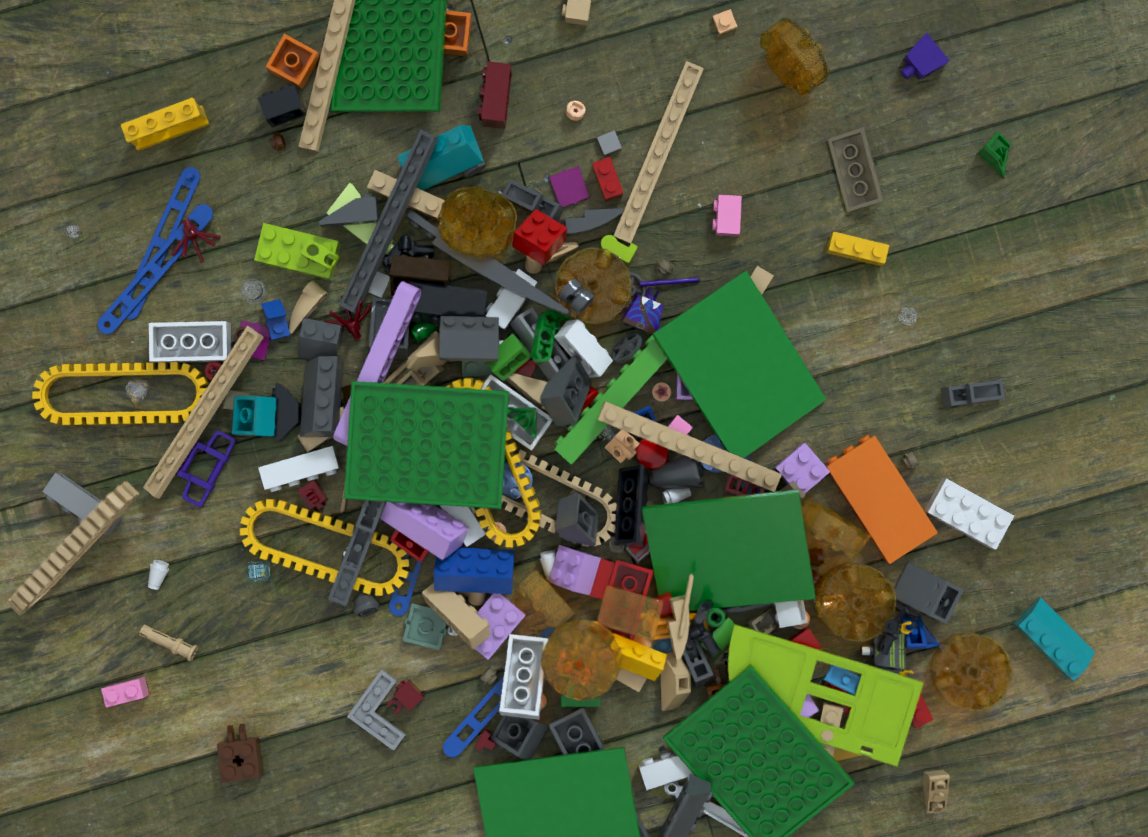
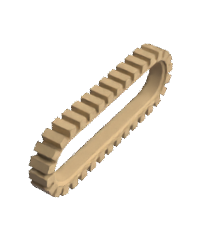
[502,449,617,547]
[7,481,139,616]

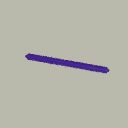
[637,277,700,287]

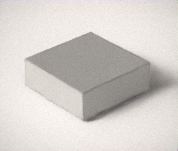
[597,130,622,156]

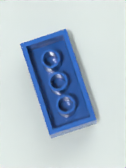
[434,548,514,594]

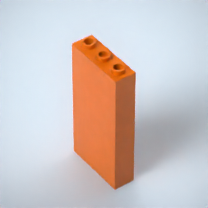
[826,435,938,564]

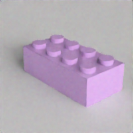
[380,502,469,560]

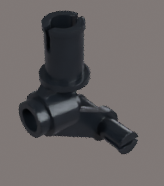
[382,236,434,273]
[688,600,721,657]
[876,601,920,655]

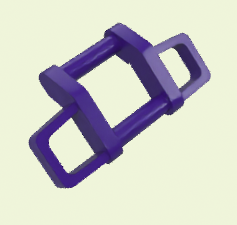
[176,431,236,507]

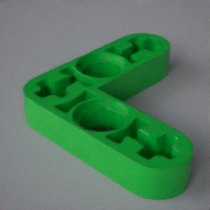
[531,310,589,364]

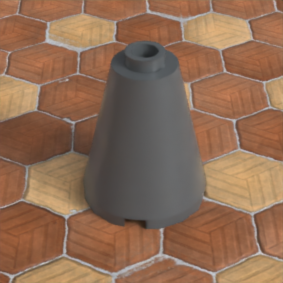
[650,455,705,489]

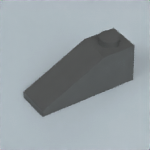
[319,194,379,228]
[682,636,713,689]

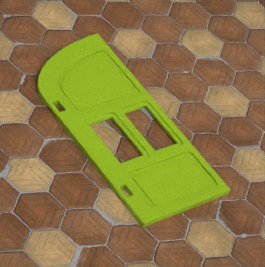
[728,624,923,766]

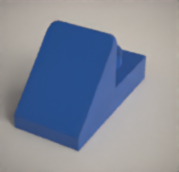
[261,299,290,341]

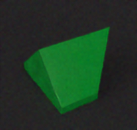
[977,132,1012,178]
[508,407,537,439]

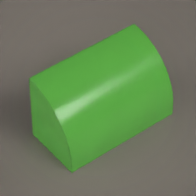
[486,334,531,381]
[699,616,735,659]

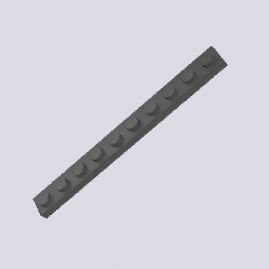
[339,129,439,313]

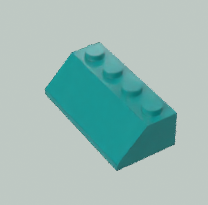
[397,125,484,191]
[1013,597,1095,681]

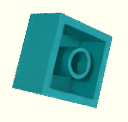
[232,396,276,436]

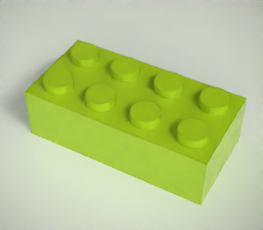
[254,223,341,281]

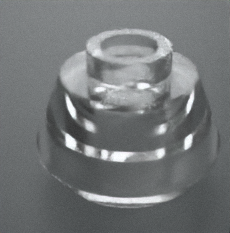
[241,278,267,304]
[125,379,150,404]

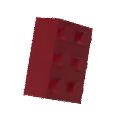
[478,61,512,129]

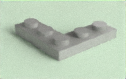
[347,669,406,751]

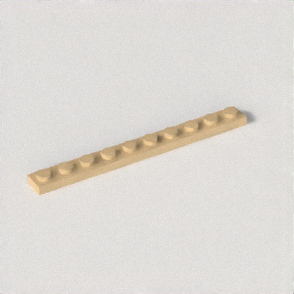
[298,0,355,152]
[614,61,704,244]
[143,326,264,499]
[597,401,782,492]

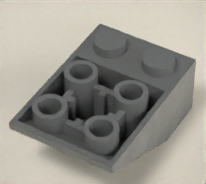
[890,562,964,625]

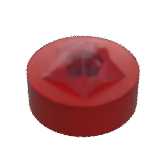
[205,362,222,380]

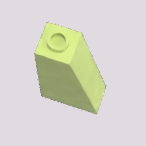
[327,183,394,255]

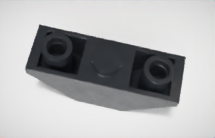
[272,383,301,442]

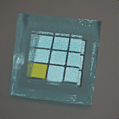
[246,560,271,582]

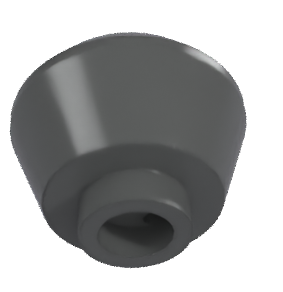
[354,593,379,617]

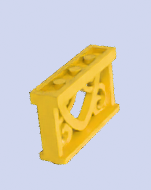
[121,98,210,151]

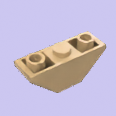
[661,651,691,711]
[923,770,950,814]

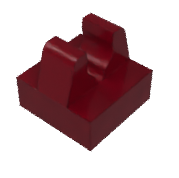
[474,728,496,751]

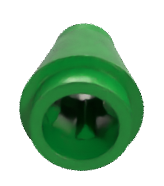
[409,322,439,343]
[706,608,725,627]

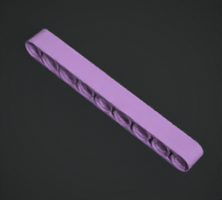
[333,282,421,446]

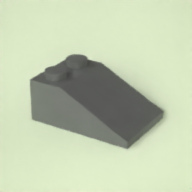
[369,298,410,361]
[540,355,592,426]

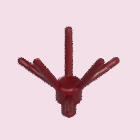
[171,219,221,263]
[324,295,372,340]

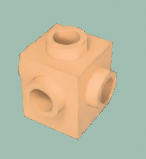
[604,429,640,463]

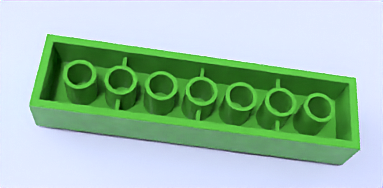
[554,335,667,465]

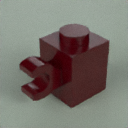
[297,480,328,511]
[387,679,425,714]

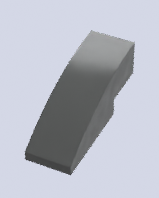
[501,179,564,221]
[565,208,623,236]
[941,380,1005,407]

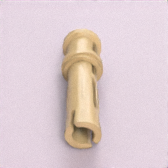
[139,625,198,662]

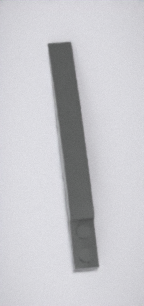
[407,210,572,317]
[328,500,386,606]

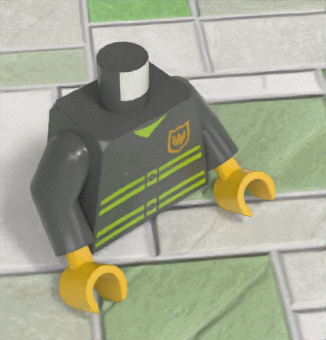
[860,621,914,677]

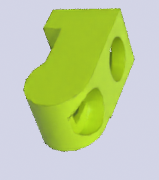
[601,235,638,265]
[300,238,339,270]

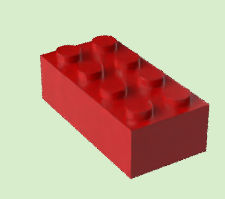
[594,559,654,641]

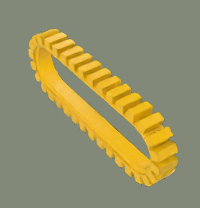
[32,362,209,425]
[446,378,542,547]
[239,499,411,596]

